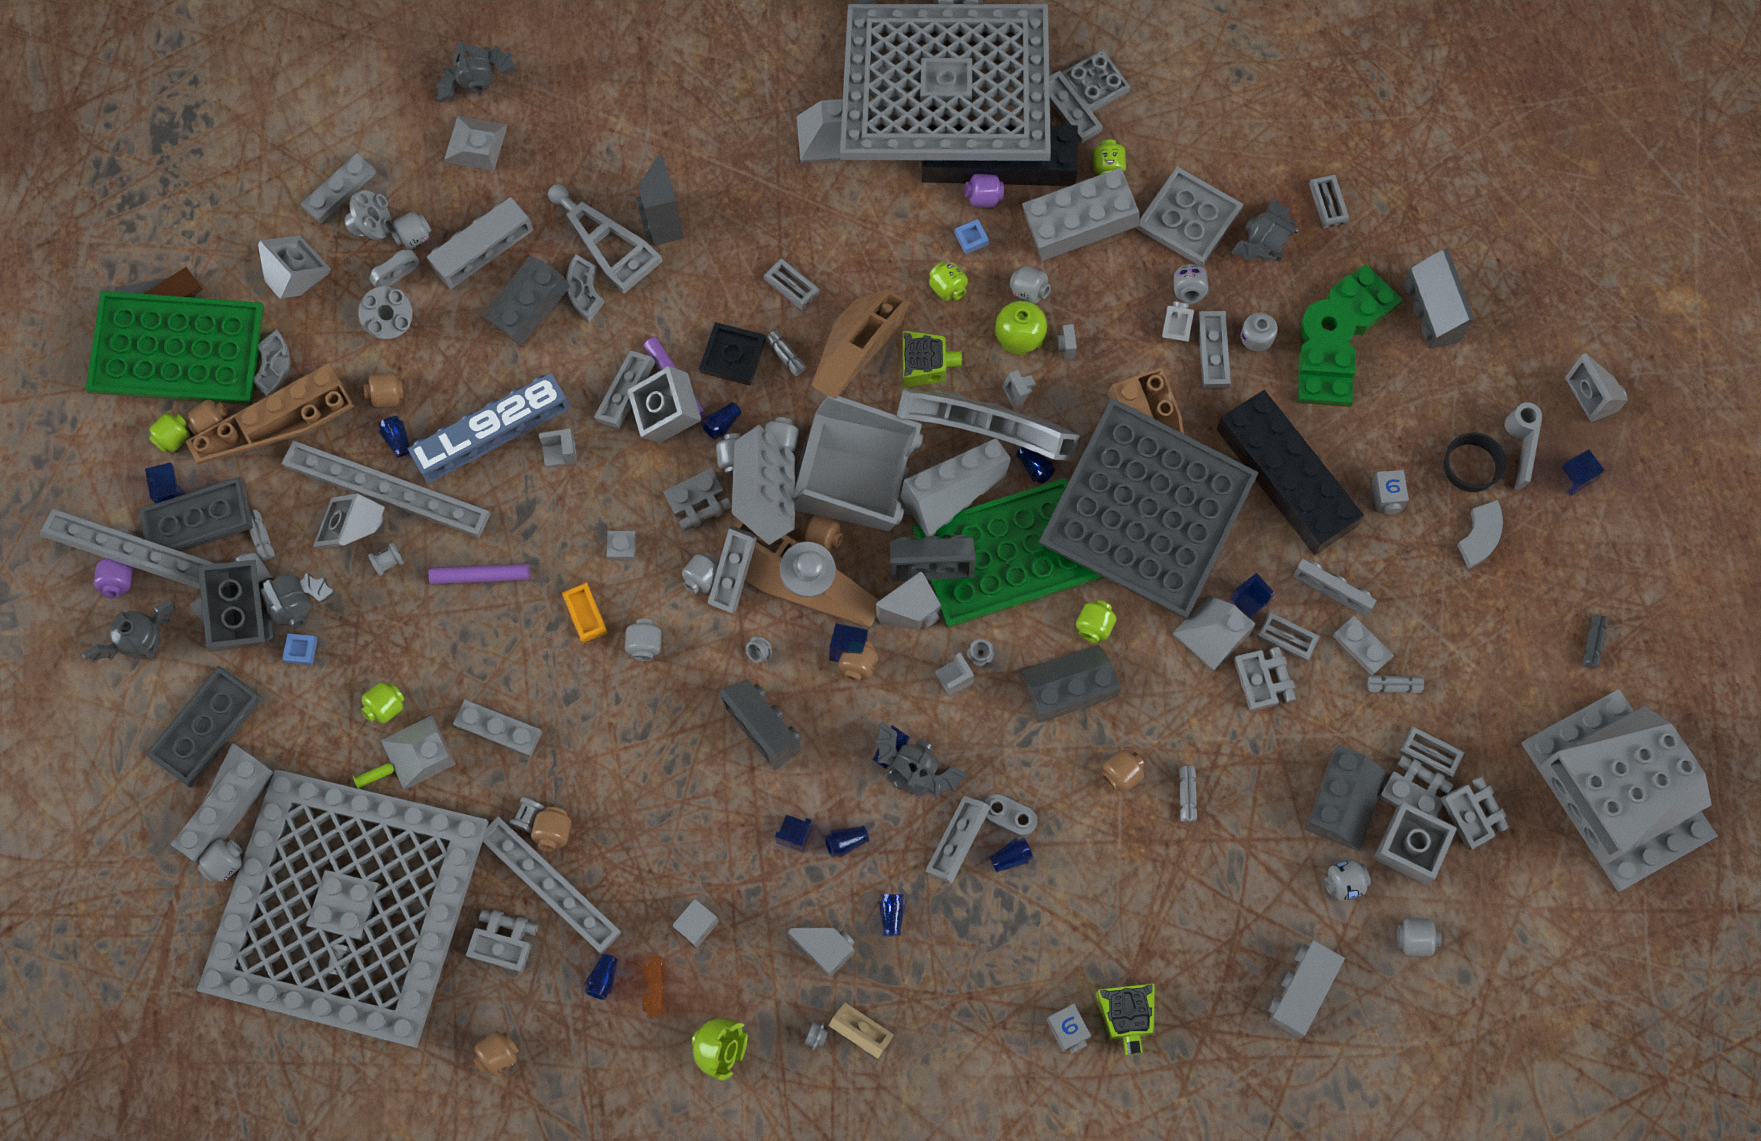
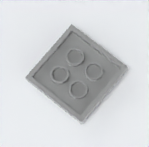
[1136,166,1244,267]

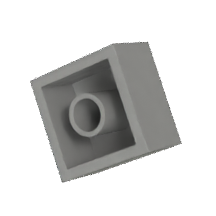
[628,366,702,443]
[1373,802,1457,886]

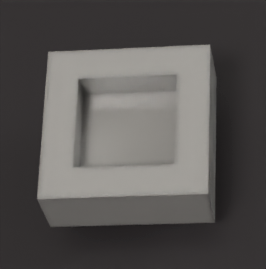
[1057,324,1077,360]
[606,531,636,560]

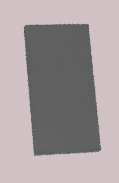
[139,477,253,552]
[145,666,264,788]

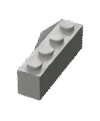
[900,438,1011,536]
[171,743,274,864]

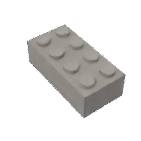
[1022,168,1140,261]
[732,425,795,545]

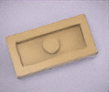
[829,1002,894,1058]

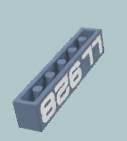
[408,373,570,484]

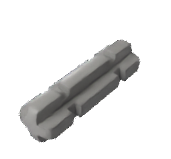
[766,331,806,376]
[249,510,275,561]
[1367,675,1424,693]
[1179,766,1197,822]

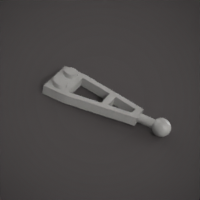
[548,184,663,294]

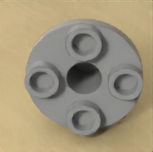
[345,190,395,240]
[358,286,412,340]
[780,542,836,597]

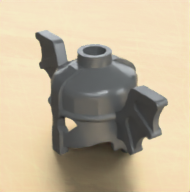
[436,41,517,102]
[1232,198,1298,262]
[255,573,336,647]
[82,598,177,663]
[873,723,967,798]

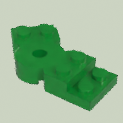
[1297,264,1403,407]

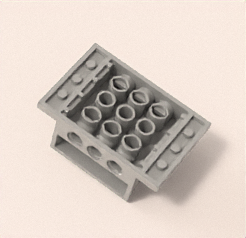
[1521,689,1718,892]

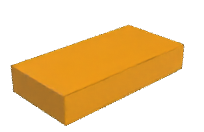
[562,582,608,644]

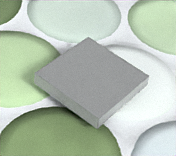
[1061,50,1131,112]

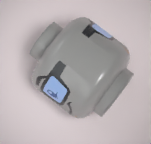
[1324,860,1371,901]

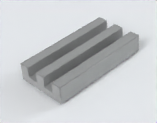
[1309,175,1350,229]
[764,258,820,311]
[1256,612,1320,662]
[1399,726,1465,779]

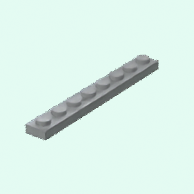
[281,440,491,538]

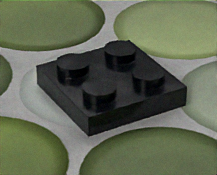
[699,322,766,386]

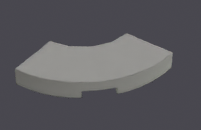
[566,254,604,323]
[254,329,291,397]
[1457,500,1503,569]

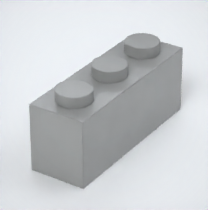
[1268,940,1345,1039]

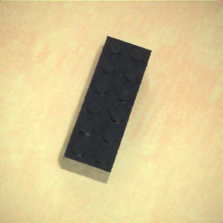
[922,124,1078,186]
[1216,389,1365,555]

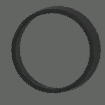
[1444,432,1506,492]

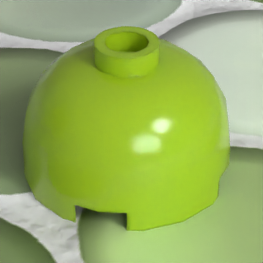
[995,301,1048,355]
[692,1018,748,1080]

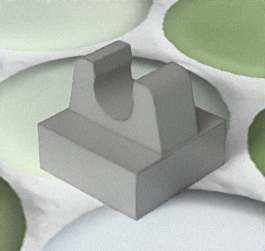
[1002,371,1036,409]

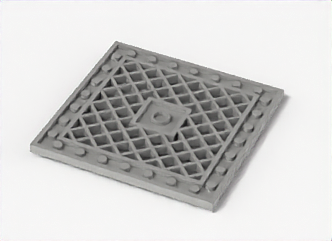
[840,4,1051,161]
[197,769,489,1048]

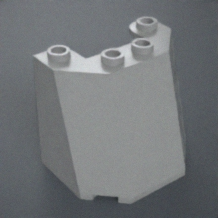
[795,395,923,531]

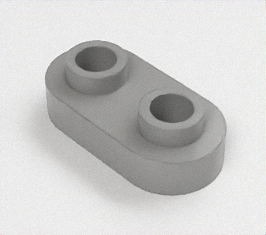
[369,250,419,288]
[985,794,1037,837]

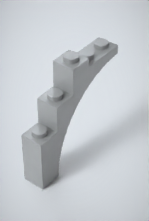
[897,389,1080,461]

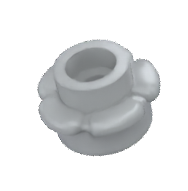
[746,636,772,663]
[967,639,994,666]
[804,1022,828,1050]

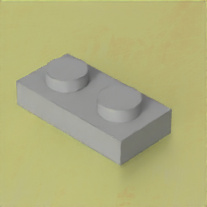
[1332,616,1394,676]

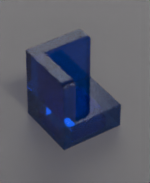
[1562,449,1605,495]
[145,462,185,504]
[1231,573,1275,619]
[829,623,868,662]
[775,815,813,853]

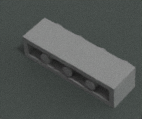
[427,197,533,290]

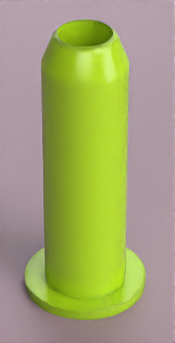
[352,763,394,789]

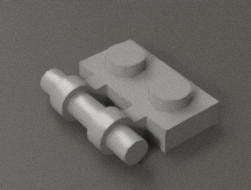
[663,468,732,531]
[1234,647,1296,712]
[1378,755,1454,817]
[1440,776,1509,849]
[466,910,538,973]

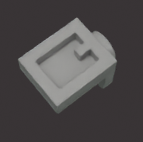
[1162,301,1194,342]

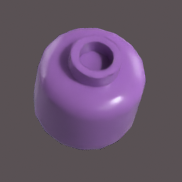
[964,173,1004,208]
[93,558,133,598]

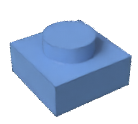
[954,219,989,255]
[282,634,318,666]

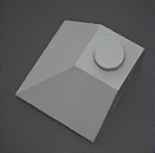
[797,99,843,163]
[444,116,507,171]
[258,235,331,299]
[1565,353,1628,422]
[313,493,385,549]
[876,572,941,629]
[1172,595,1255,671]
[381,715,456,790]

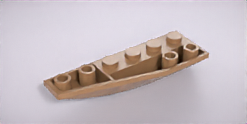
[812,289,910,399]
[185,363,354,465]
[1107,367,1184,434]
[719,520,879,629]

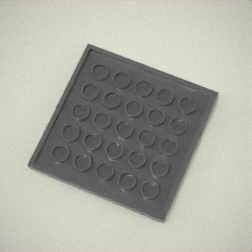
[1037,398,1259,619]

